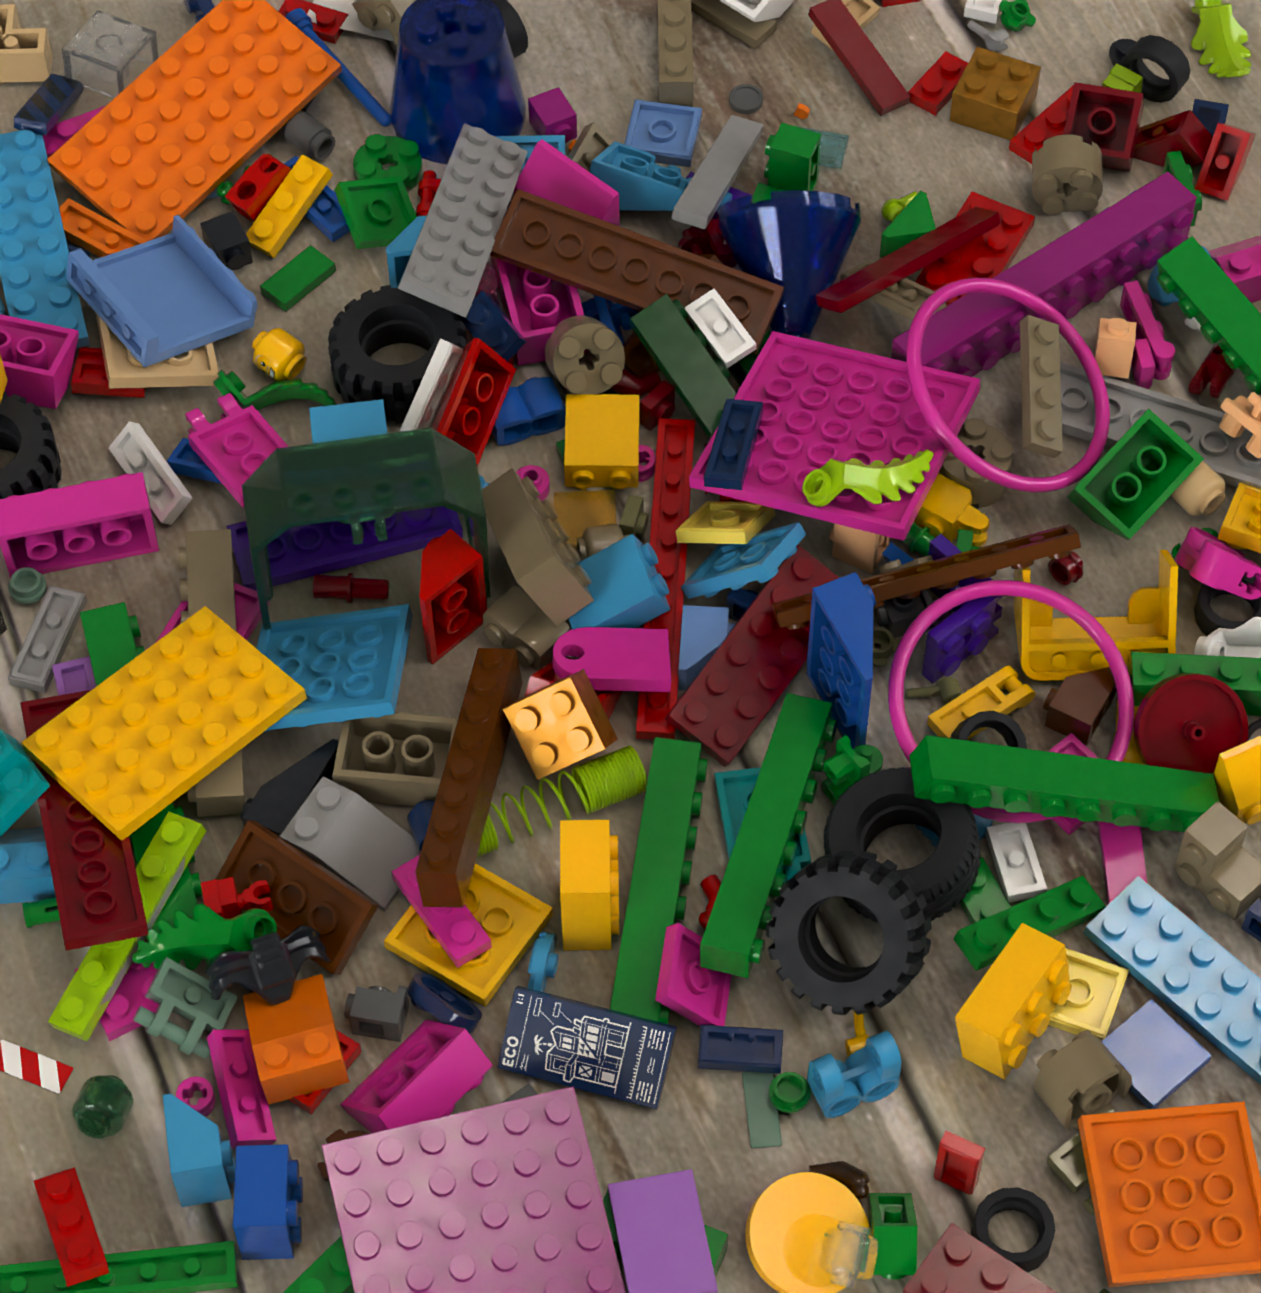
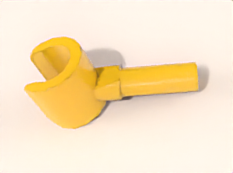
[845,1010,869,1057]

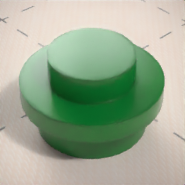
[769,1072,811,1113]

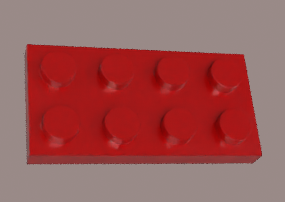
[915,191,1035,306]

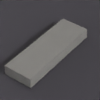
[8,585,87,693]

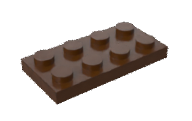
[216,820,379,975]

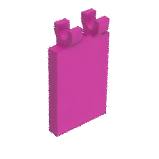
[185,393,308,508]

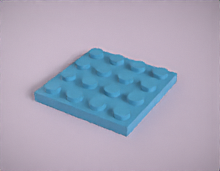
[256,604,413,732]

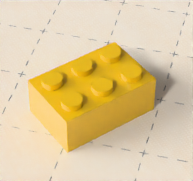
[560,820,619,951]
[955,923,1072,1080]

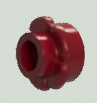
[1048,551,1083,585]

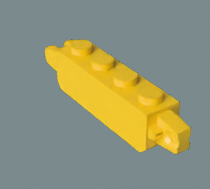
[914,473,990,547]

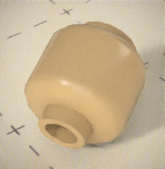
[1171,461,1226,516]

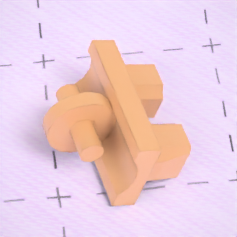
[1219,392,1261,458]

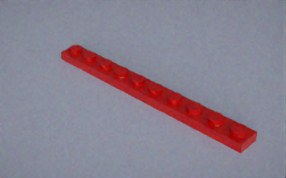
[636,418,695,740]

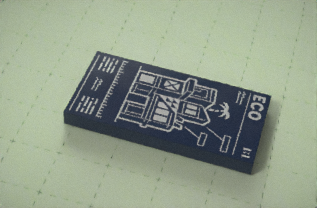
[497,986,677,1109]

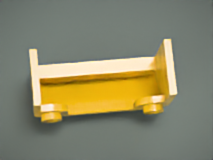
[1014,549,1178,681]

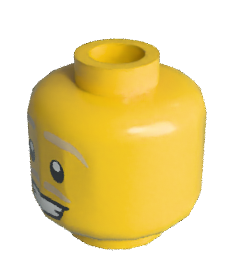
[252,327,307,381]

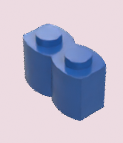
[492,377,566,446]

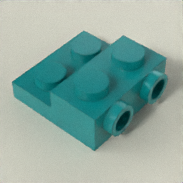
[0,729,50,837]

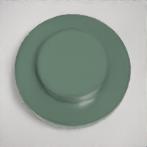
[8,567,47,604]

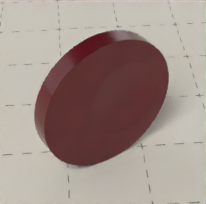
[1134,672,1249,774]

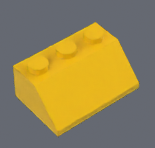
[1214,736,1261,825]

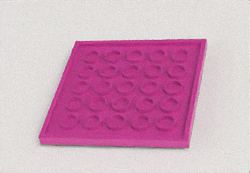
[689,331,980,541]

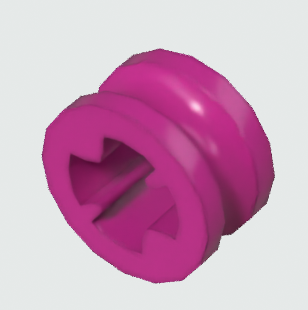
[639,445,656,482]
[176,1076,216,1117]

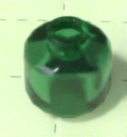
[72,1075,134,1139]

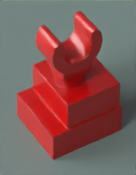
[201,877,273,919]

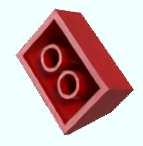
[423,338,517,469]
[419,529,487,665]

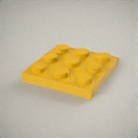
[384,863,553,1007]

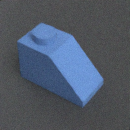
[678,605,736,691]

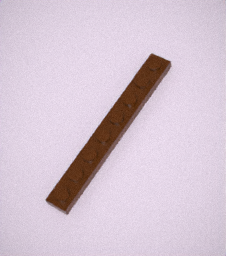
[772,524,1081,630]

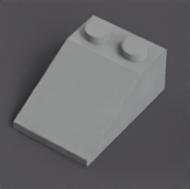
[280,776,421,912]

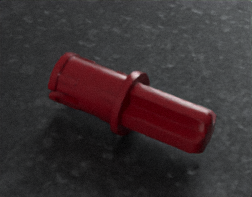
[313,573,390,603]

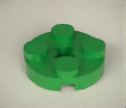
[353,134,423,191]

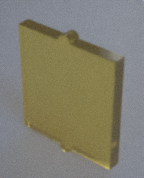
[554,489,617,549]

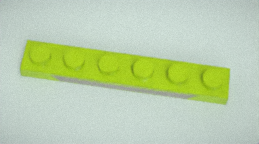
[48,811,207,1042]

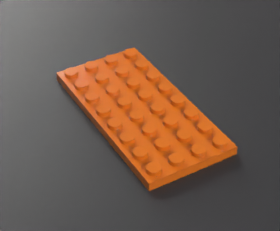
[47,0,342,241]

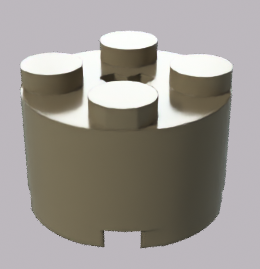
[1032,135,1103,215]
[545,315,625,395]
[939,418,1014,508]
[1034,1030,1132,1131]

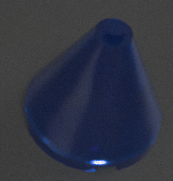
[718,190,861,338]

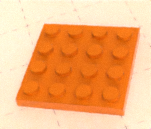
[1077,1101,1261,1288]

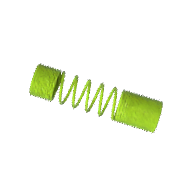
[477,745,648,857]

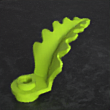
[1191,0,1252,78]
[802,449,933,507]

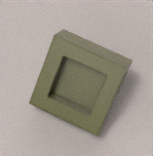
[619,494,649,537]

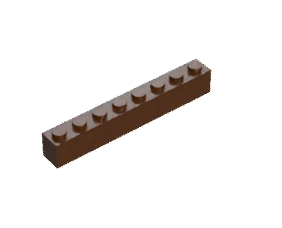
[415,648,523,908]

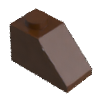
[1043,667,1117,746]

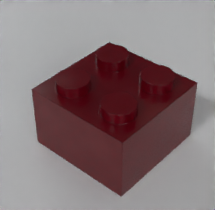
[1063,82,1144,172]

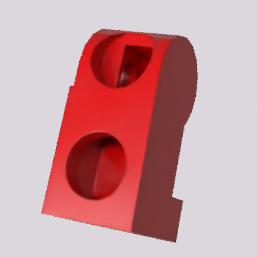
[225,154,291,223]

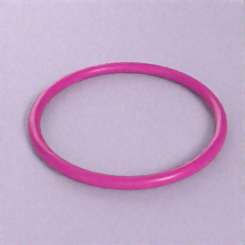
[906,278,1110,493]
[888,580,1134,823]

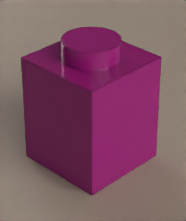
[528,87,577,143]

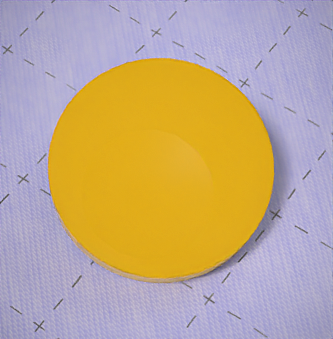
[745,1172,870,1293]

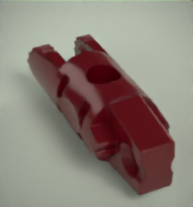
[1188,343,1237,398]

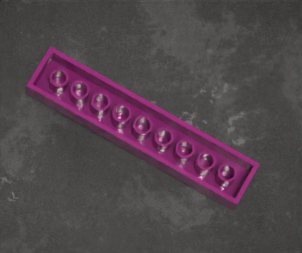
[891,172,1197,377]

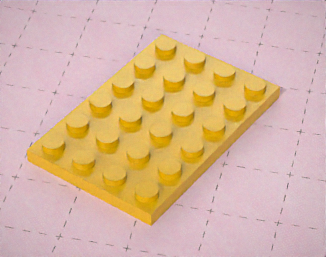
[21,606,307,841]

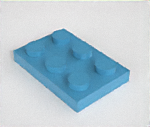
[681,522,806,599]

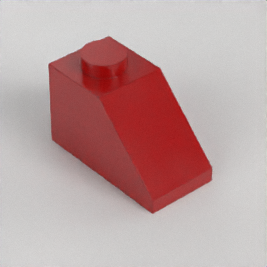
[1195,123,1256,201]

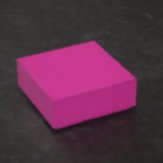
[1131,338,1156,389]

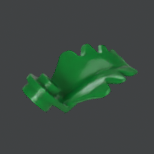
[213,370,337,410]
[132,903,277,970]

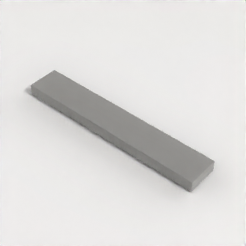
[671,115,764,229]

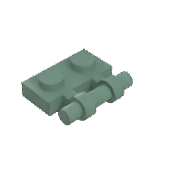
[133,957,238,1059]

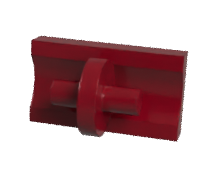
[677,219,741,268]

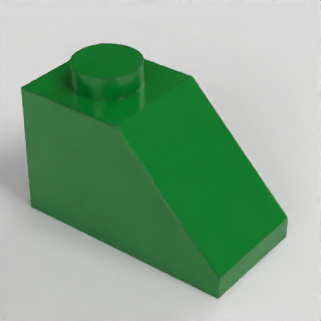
[869,1193,918,1280]

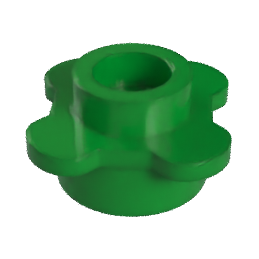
[999,0,1036,32]

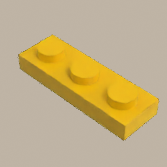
[246,155,333,258]

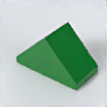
[879,190,936,258]

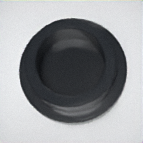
[1109,39,1136,66]

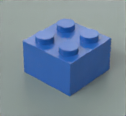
[233,1144,303,1260]

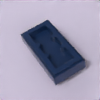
[698,1025,783,1074]

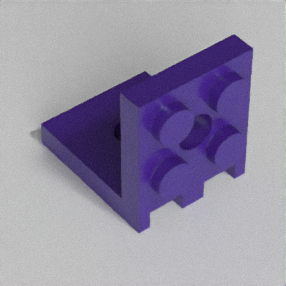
[922,534,1003,684]

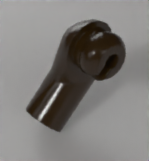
[809,1161,870,1199]

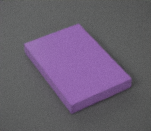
[608,1169,718,1293]

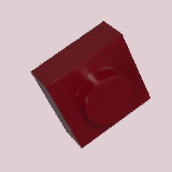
[640,380,675,431]

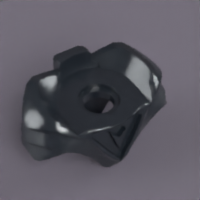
[205,925,330,1005]

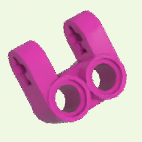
[1174,526,1261,600]

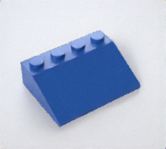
[806,572,876,749]

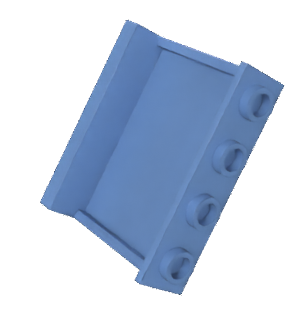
[67,215,257,368]

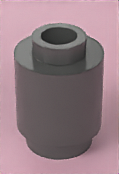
[285,112,335,160]

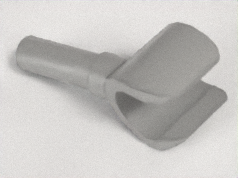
[967,20,1008,52]

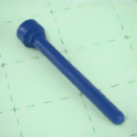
[285,8,392,127]

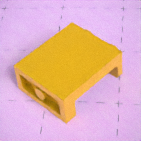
[564,394,639,489]

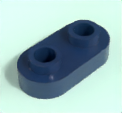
[407,972,482,1033]

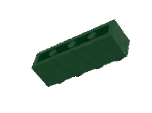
[629,294,739,440]

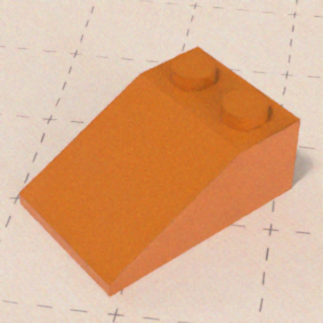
[243,974,349,1105]

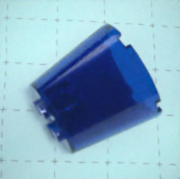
[390,0,526,164]

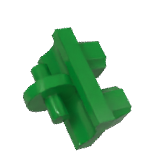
[821,735,883,804]

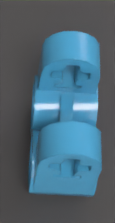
[806,1031,902,1118]

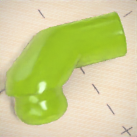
[881,191,918,222]

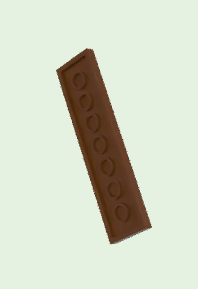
[490,189,784,355]

